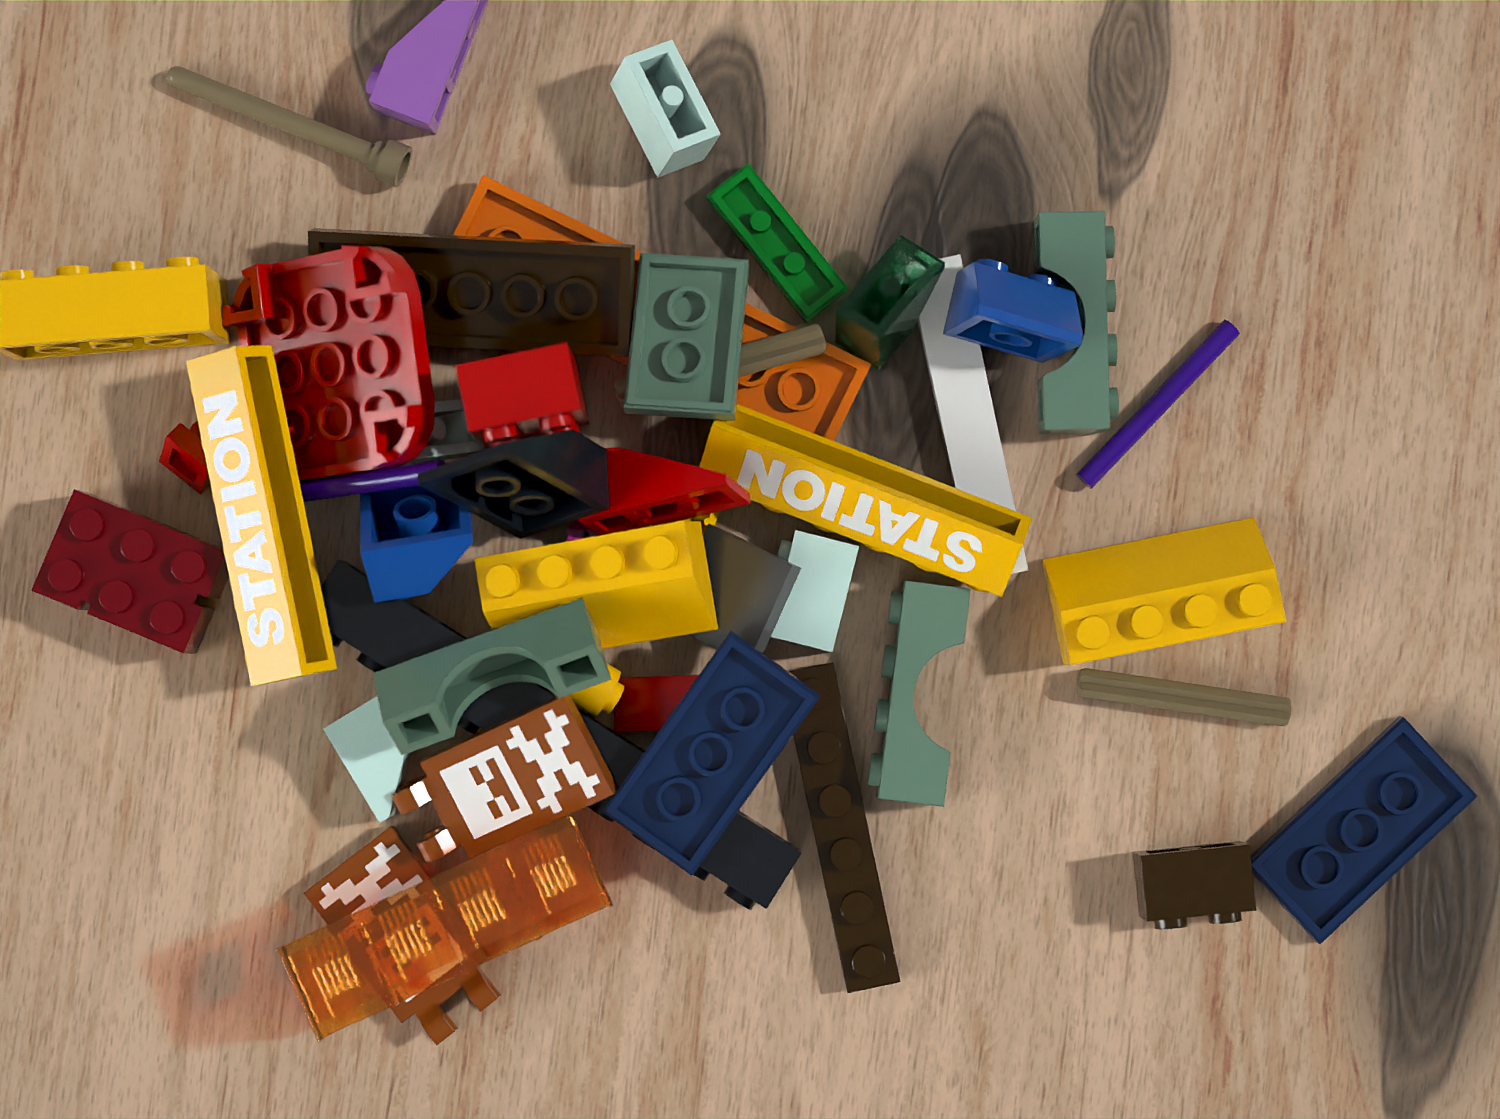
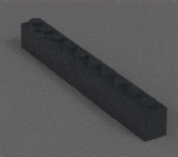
[321,559,802,910]

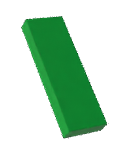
[706,163,849,324]

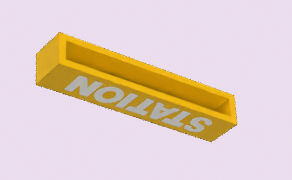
[186,345,337,686]
[699,404,1033,597]

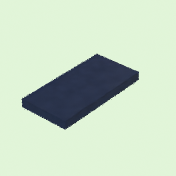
[602,631,821,876]
[1251,716,1478,944]

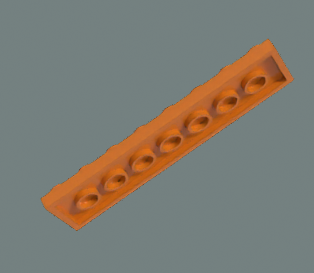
[453,175,871,441]

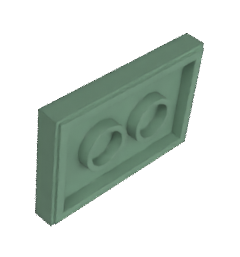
[623,253,750,421]

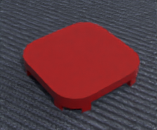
[222,246,435,480]

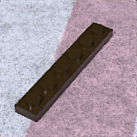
[789,662,901,993]

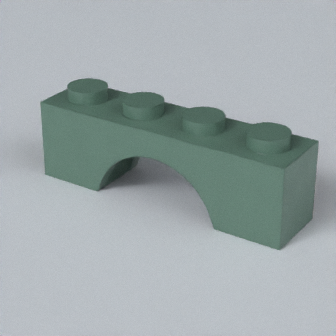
[1034,211,1119,434]
[868,581,971,807]
[373,598,611,755]

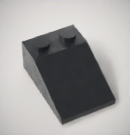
[417,430,610,539]

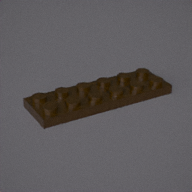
[308,228,635,357]

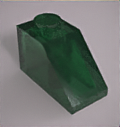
[835,235,945,371]

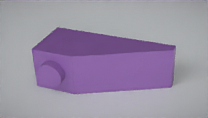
[366,0,488,135]

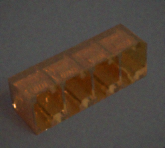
[277,813,613,1042]

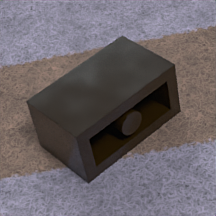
[1132,841,1257,929]

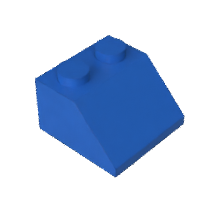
[943,259,1083,363]
[360,486,473,603]

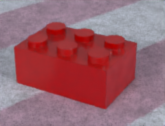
[455,342,590,447]

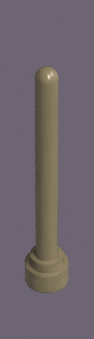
[166,66,413,187]

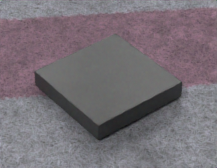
[688,523,801,653]

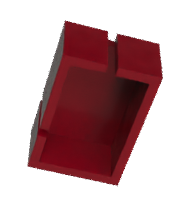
[31,489,229,654]

